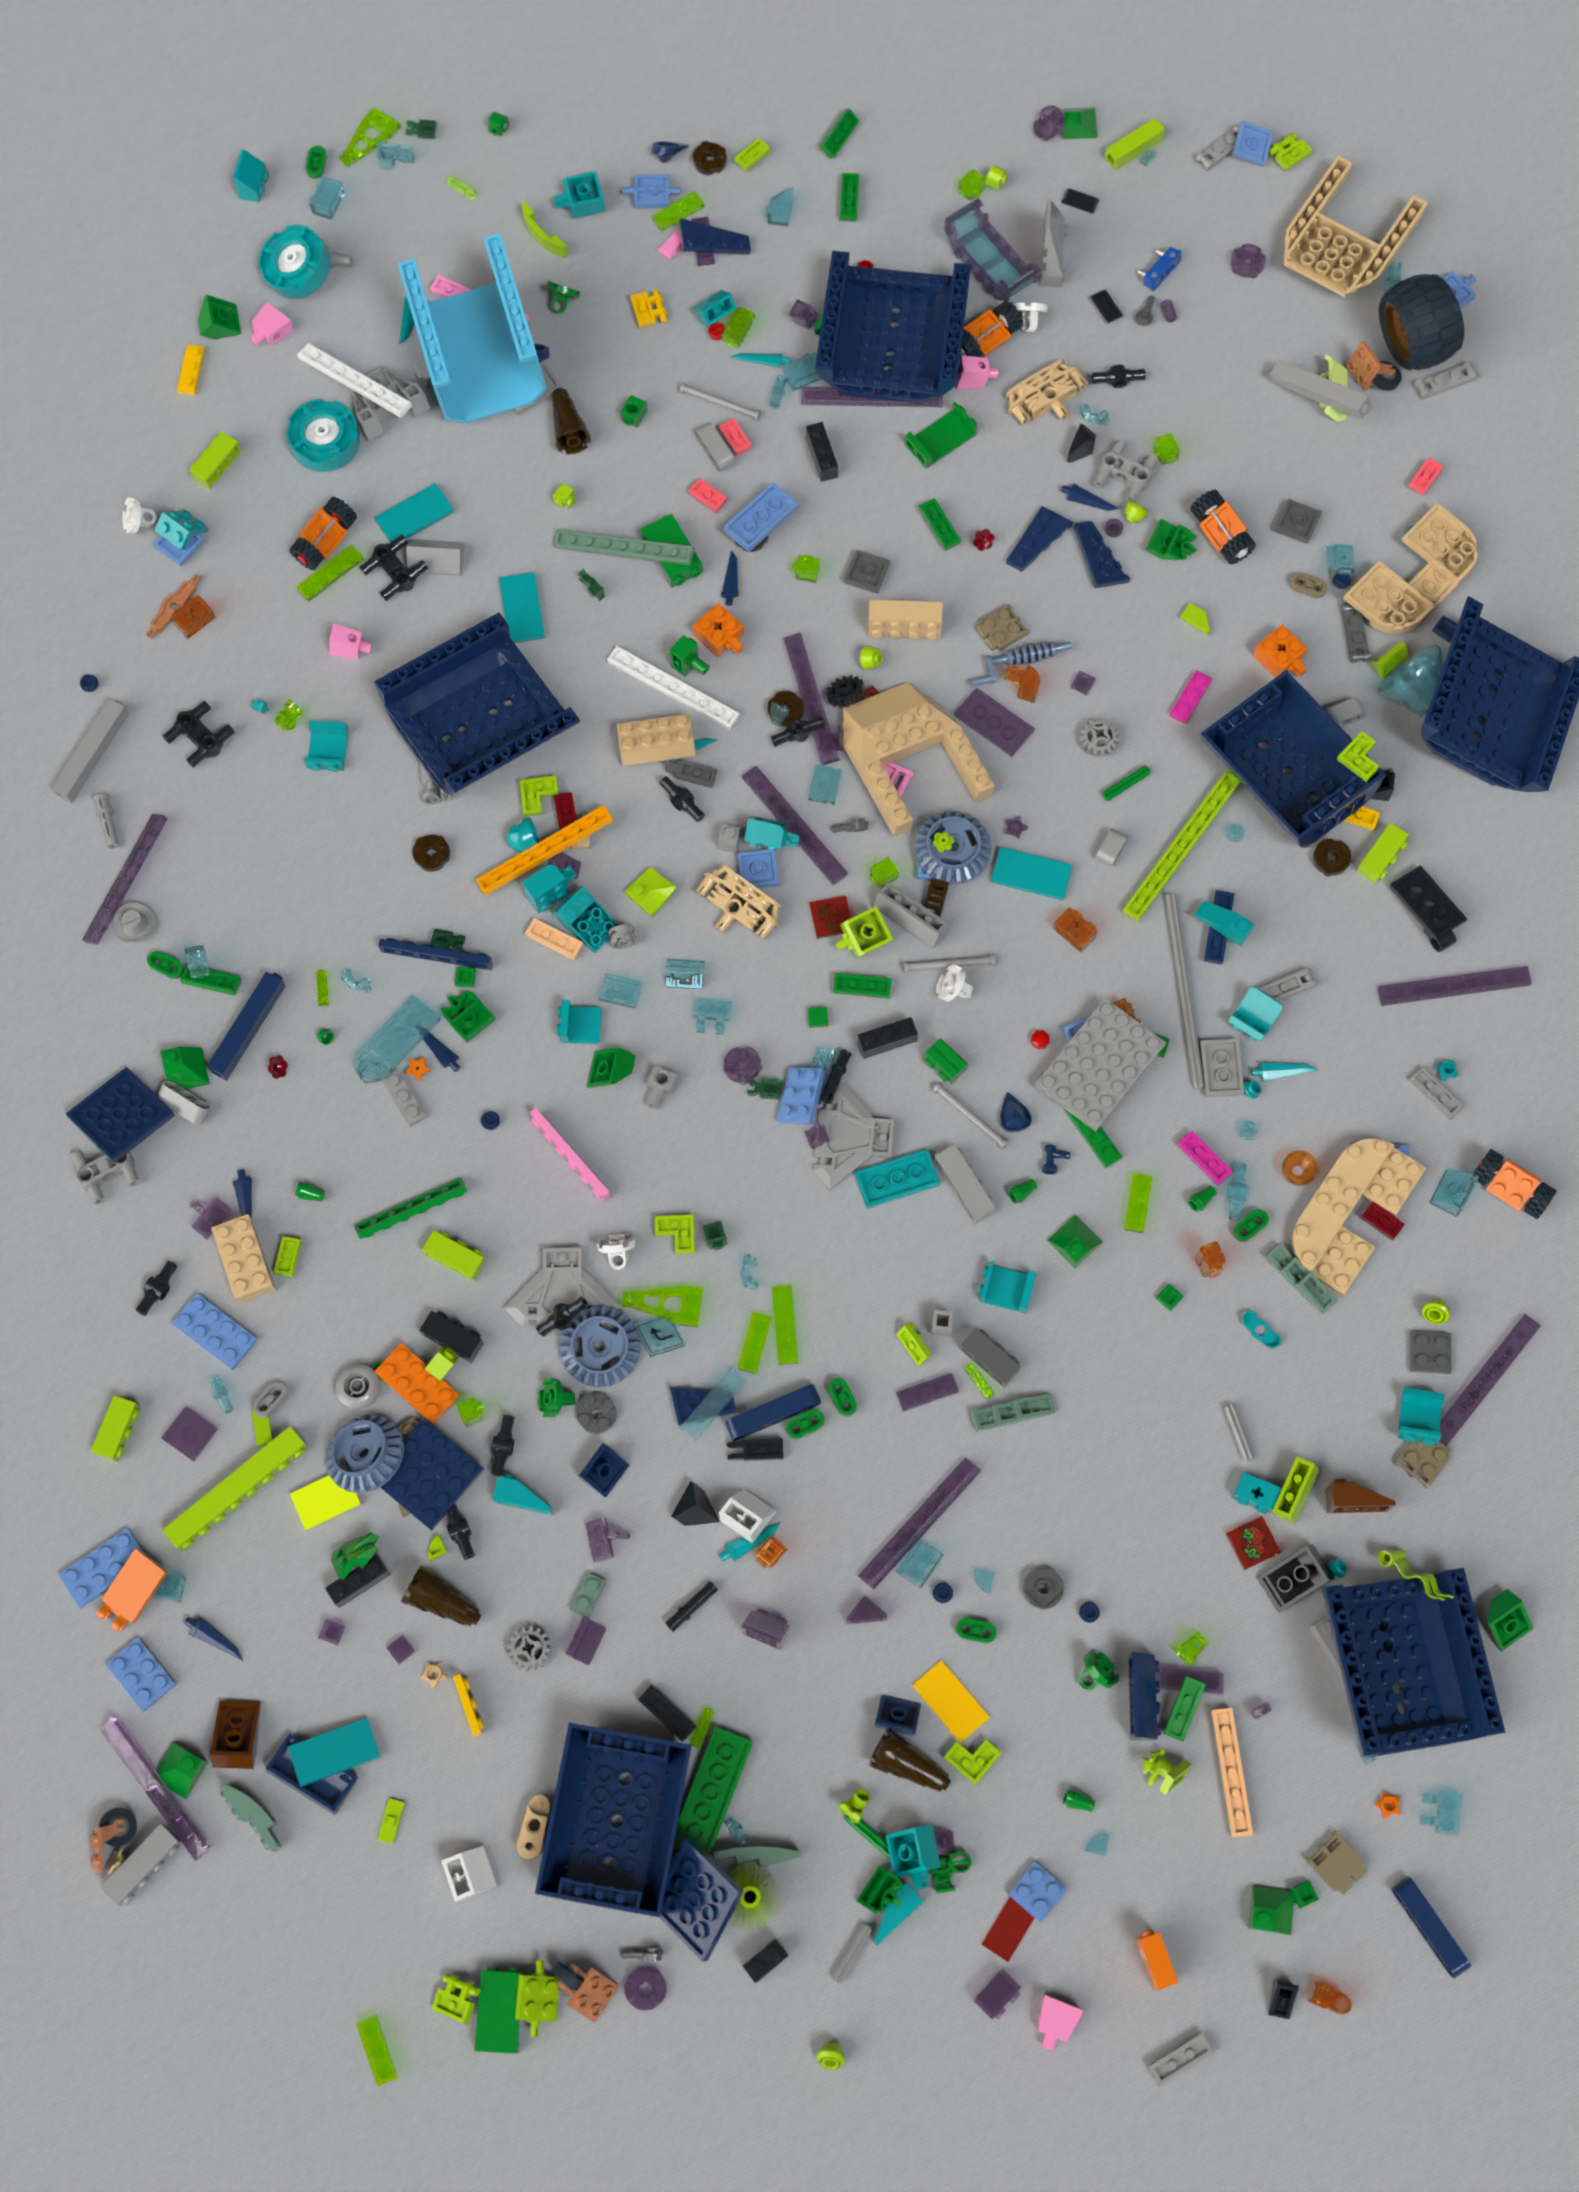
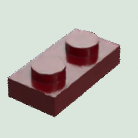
[554,792,577,830]
[1361,1201,1405,1241]

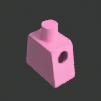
[250,302,294,345]
[956,355,998,390]
[329,624,372,659]
[1037,1995,1083,2051]

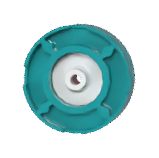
[259,225,331,299]
[286,398,360,472]

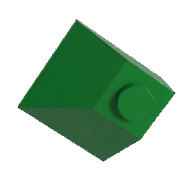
[1061,108,1097,139]
[198,294,241,340]
[160,1046,210,1090]
[587,1048,636,1088]
[1048,1215,1103,1268]
[1487,1589,1533,1652]
[151,1742,208,1799]
[1248,1885,1294,1935]

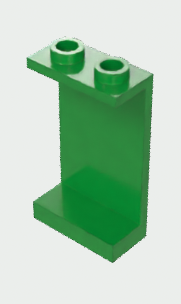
[904,401,977,469]
[640,513,703,588]
[474,1966,526,2054]

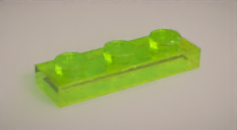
[652,191,704,232]
[1124,1173,1153,1234]
[738,1312,772,1375]
[356,2016,399,2087]

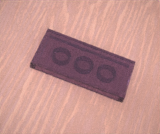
[954,687,1035,757]

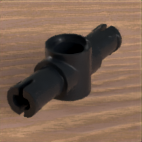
[1092,364,1146,388]
[771,715,826,747]
[659,776,705,822]
[135,1261,177,1316]
[536,1296,588,1337]
[491,1415,515,1477]
[446,1503,475,1560]

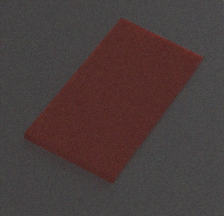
[981,1897,1034,1962]

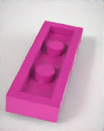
[1169,670,1213,724]
[1177,1131,1233,1186]

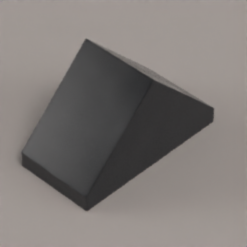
[1268,1981,1299,2019]

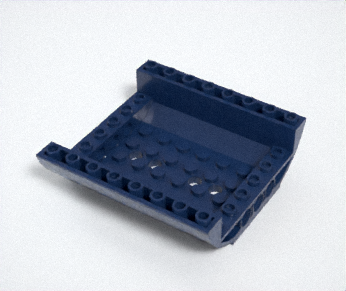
[815,250,972,404]
[1421,596,1579,792]
[374,612,581,795]
[1322,1568,1506,1758]

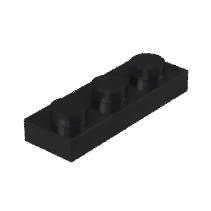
[638,1684,697,1742]

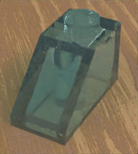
[765,187,794,227]

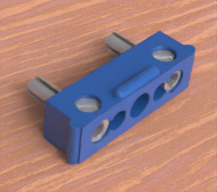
[1137,246,1181,291]

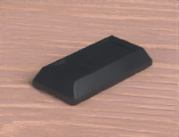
[1061,188,1099,214]
[1090,289,1123,323]

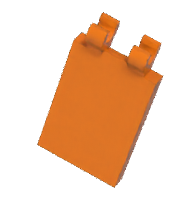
[96,1549,168,1631]

